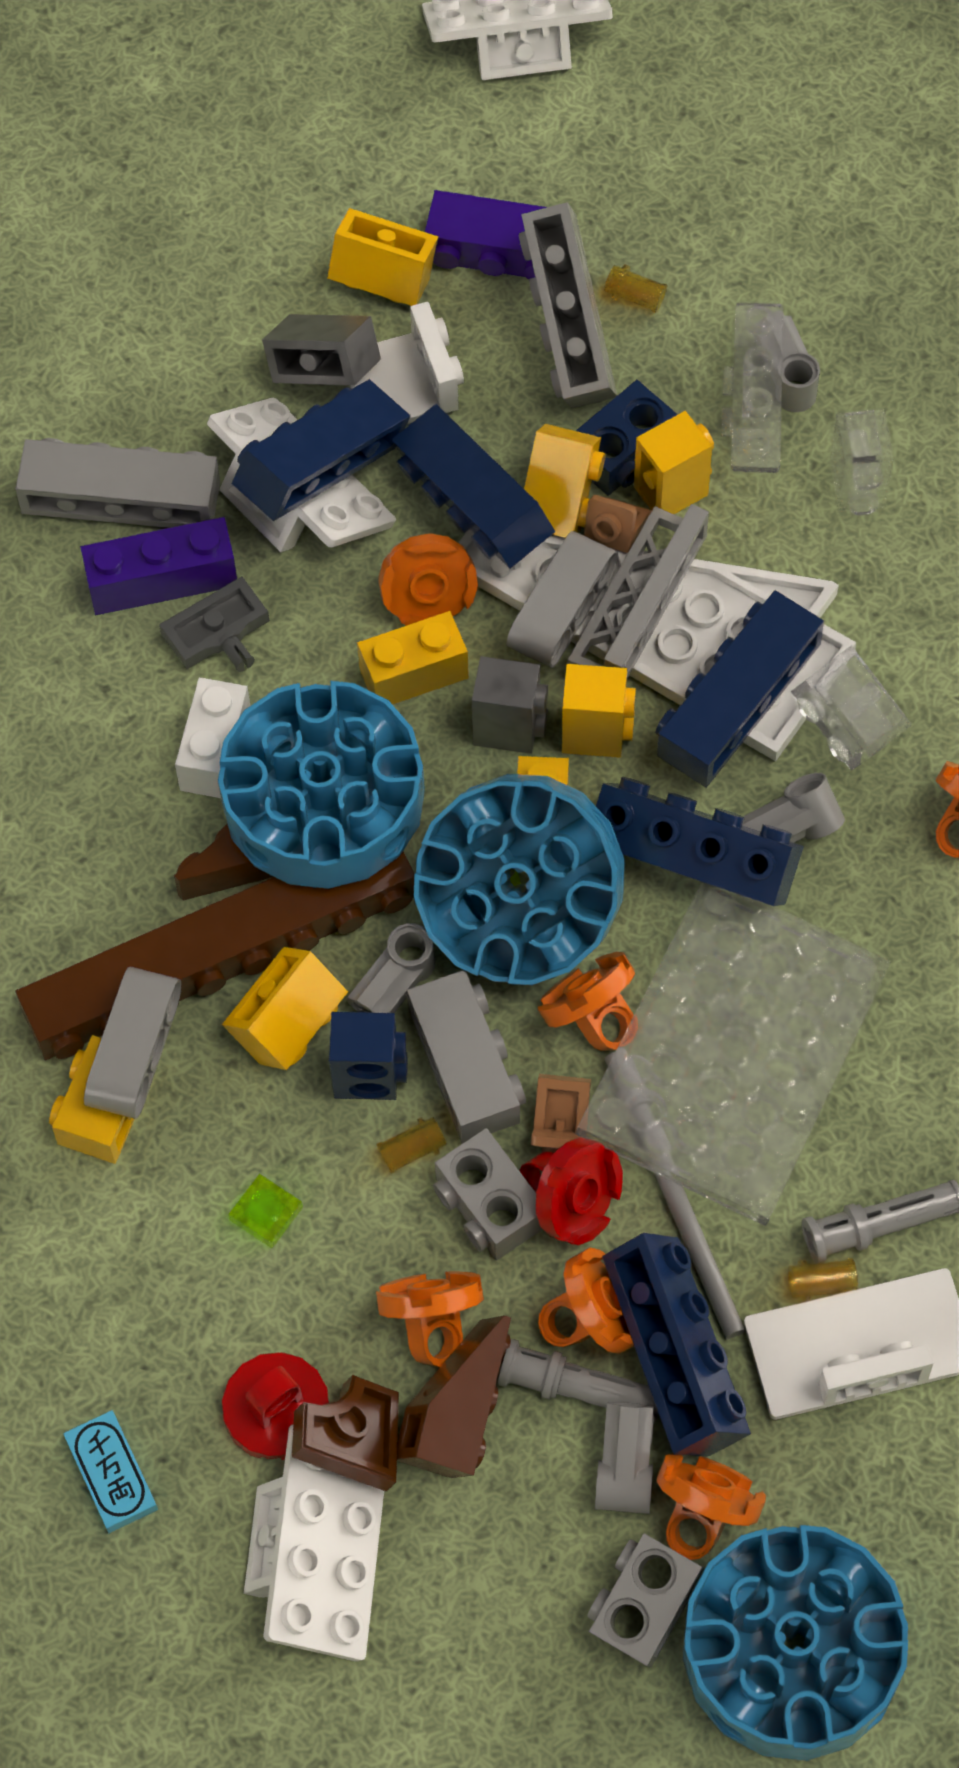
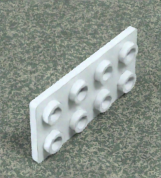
[422,0,613,80]
[207,398,396,552]
[744,1268,959,1420]
[244,1424,384,1661]

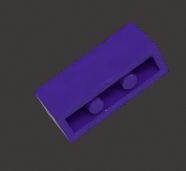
[425,190,547,280]
[80,517,237,616]

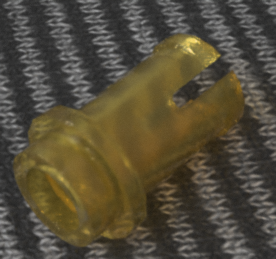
[604,264,668,313]
[377,1117,447,1174]
[788,1258,858,1302]

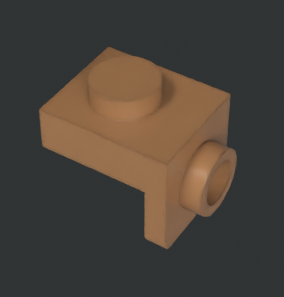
[584,495,652,553]
[531,1074,591,1153]

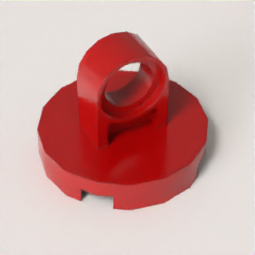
[519,1137,623,1245]
[222,1352,329,1460]

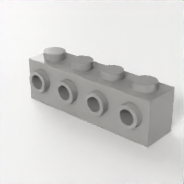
[519,202,617,408]
[15,438,220,528]

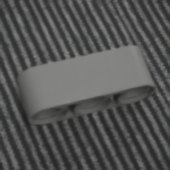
[506,531,618,668]
[84,967,181,1119]

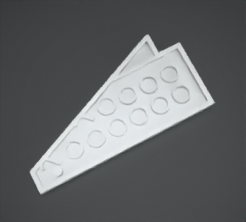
[459,530,856,761]

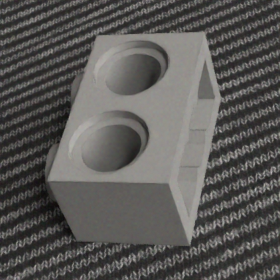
[433,1128,543,1261]
[587,1533,705,1667]

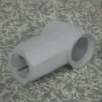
[752,312,820,412]
[742,773,845,843]
[347,923,436,1013]
[595,1402,654,1514]

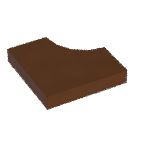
[292,1375,399,1492]

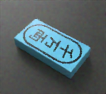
[63,1410,158,1534]

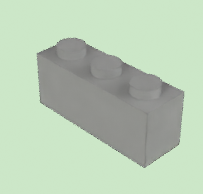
[407,970,526,1144]

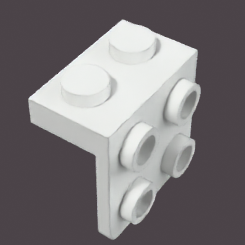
[350,302,464,424]

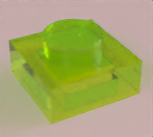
[228,1173,303,1248]

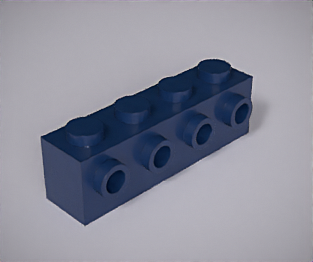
[231,379,411,521]
[392,404,555,569]
[655,590,824,788]
[596,777,804,906]
[602,1233,751,1456]

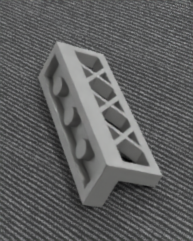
[567,504,709,678]

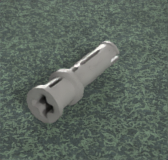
[802,1180,959,1264]
[498,1338,658,1423]

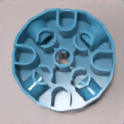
[218,681,425,889]
[414,774,625,985]
[682,1525,908,1761]

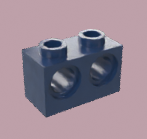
[576,379,678,496]
[329,1012,408,1100]

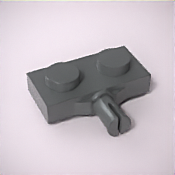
[159,577,270,672]

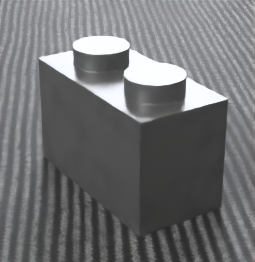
[262,314,381,385]
[472,656,548,754]

